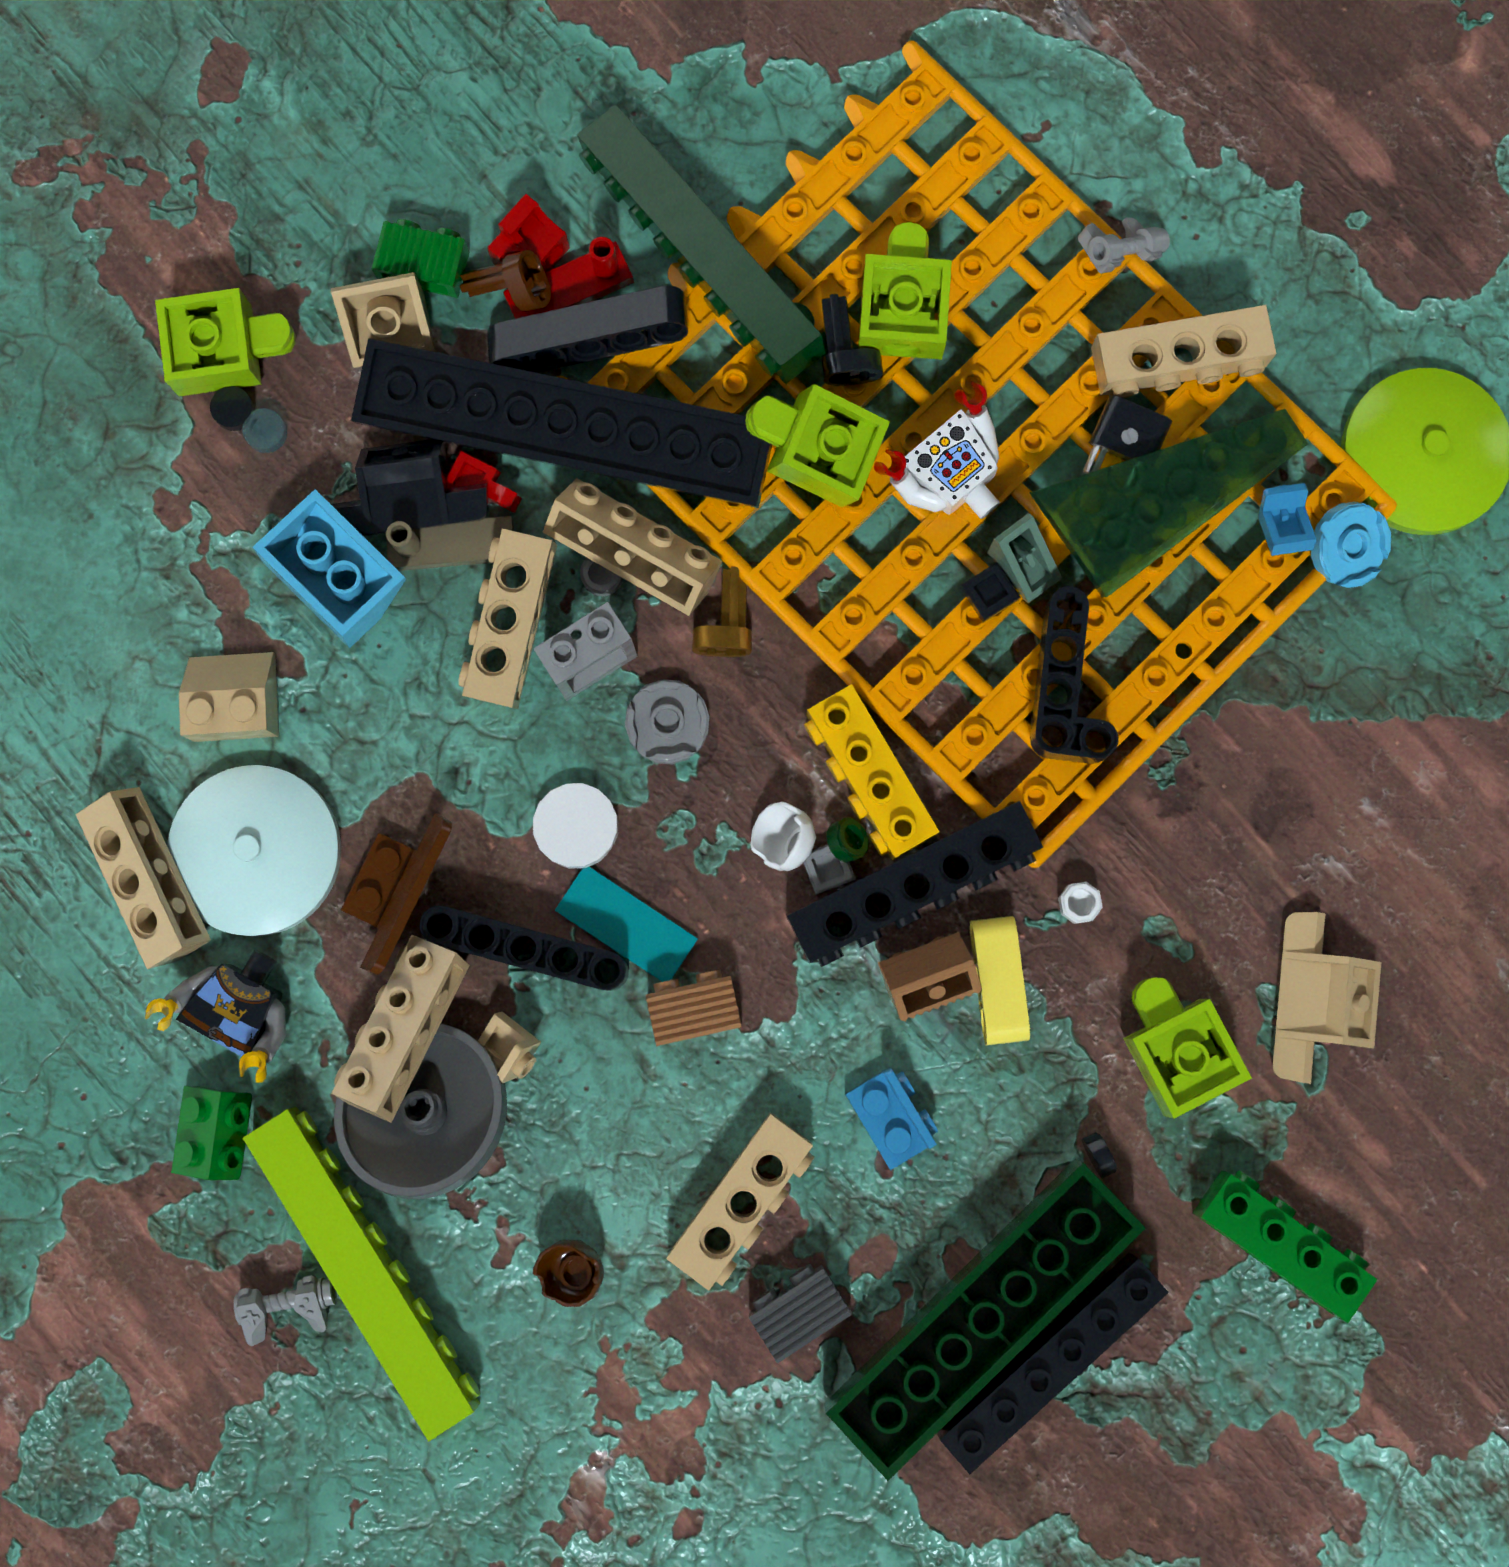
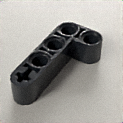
[1030,586,1119,764]

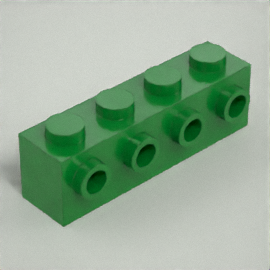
[1192,1170,1378,1323]

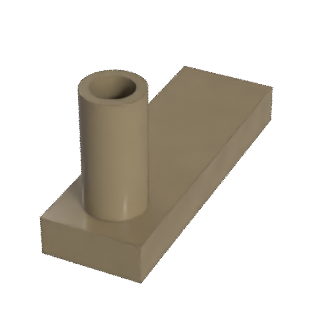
[386,516,514,571]

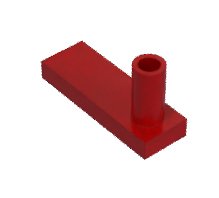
[503,237,634,319]

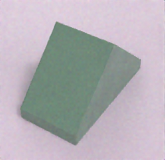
[987,513,1062,603]

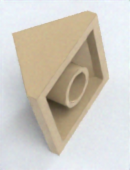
[331,272,435,368]

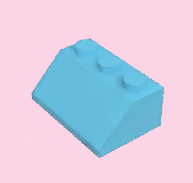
[252,489,406,648]

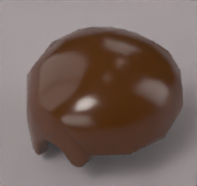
[533,1240,604,1307]

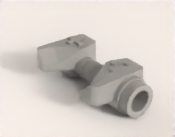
[1078,217,1170,274]
[234,1276,337,1346]

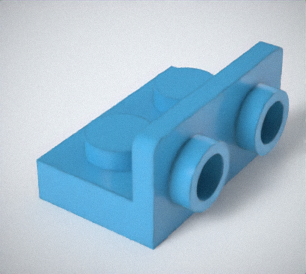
[845,1067,938,1170]

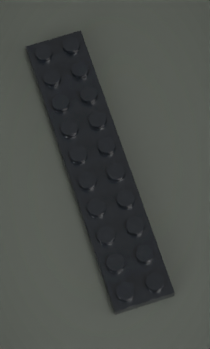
[351,338,772,508]

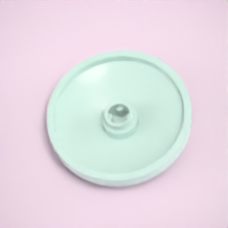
[167,765,341,936]

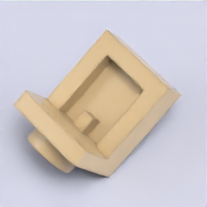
[477,1011,541,1084]

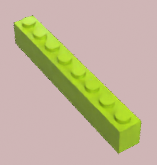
[243,1107,480,1442]

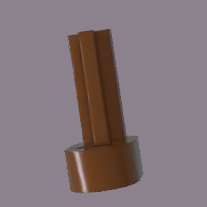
[459,250,551,312]

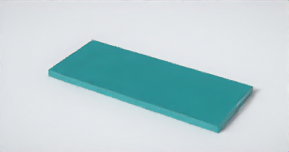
[555,867,698,982]

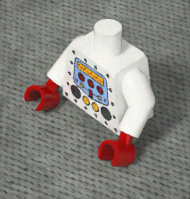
[874,381,1000,519]

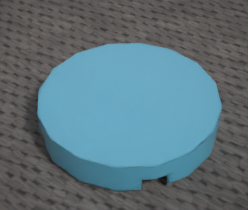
[1311,502,1391,588]

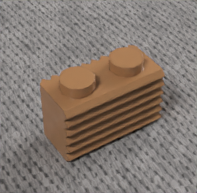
[878,932,982,1022]
[646,969,742,1046]

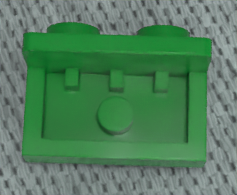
[171,1086,252,1180]

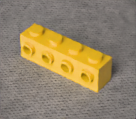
[804,684,940,861]

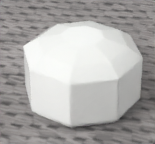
[1058,882,1103,924]

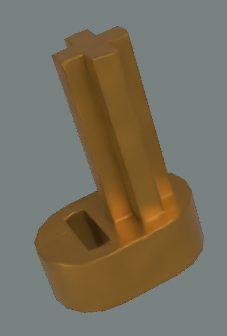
[692,567,752,657]

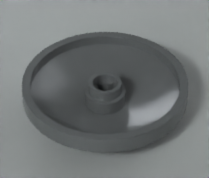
[334,1024,507,1199]

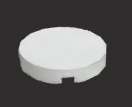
[533,783,618,869]

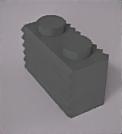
[749,1264,852,1363]

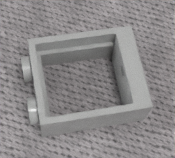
[533,602,638,701]

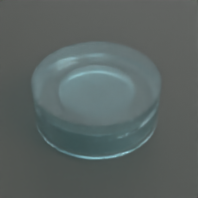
[242,408,287,453]

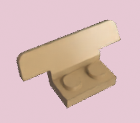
[1273,912,1381,1084]

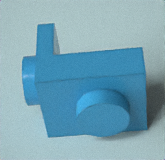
[1258,483,1316,556]

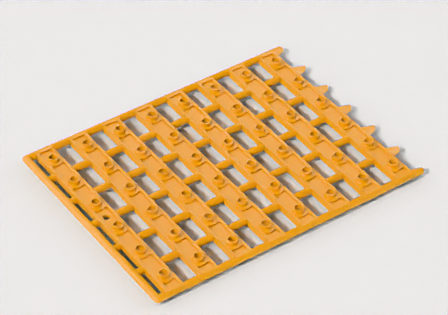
[556,40,1397,868]

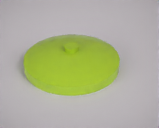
[1341,368,1509,535]

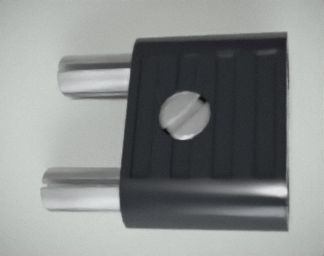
[1083,395,1172,493]

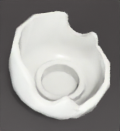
[750,801,816,871]

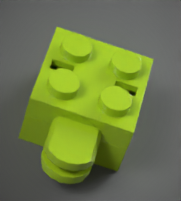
[858,222,952,360]
[155,288,296,397]
[745,384,890,507]
[1123,977,1252,1119]

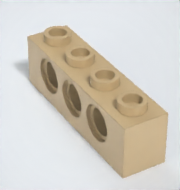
[1091,305,1277,398]
[459,528,557,709]
[75,787,211,969]
[666,1112,815,1291]

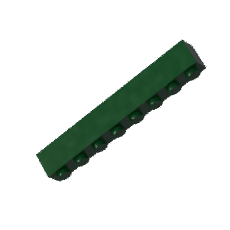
[577,104,825,384]

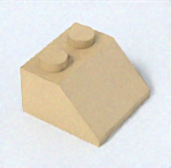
[179,652,279,742]

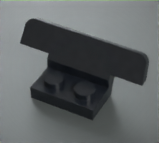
[331,439,489,536]

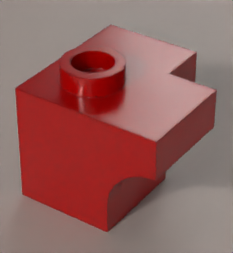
[487,193,570,272]

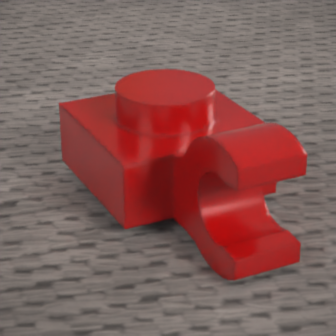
[445,451,522,513]

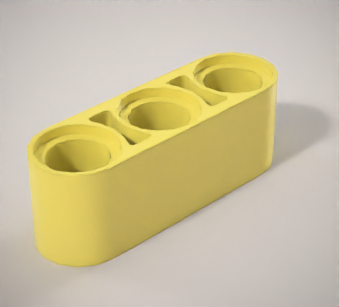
[970,916,1030,1046]

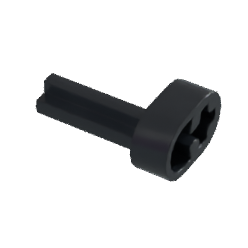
[821,294,883,386]

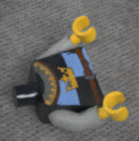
[145,950,286,1083]

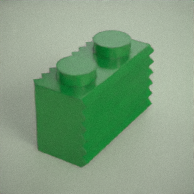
[371,219,469,298]

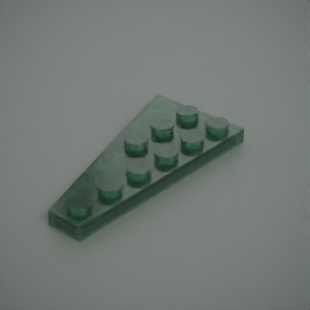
[1029,409,1308,597]

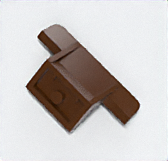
[341,813,452,975]

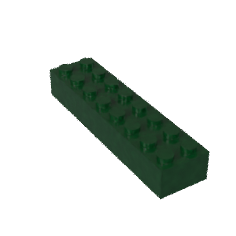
[824,1159,1146,1481]

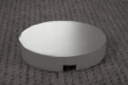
[625,679,710,765]

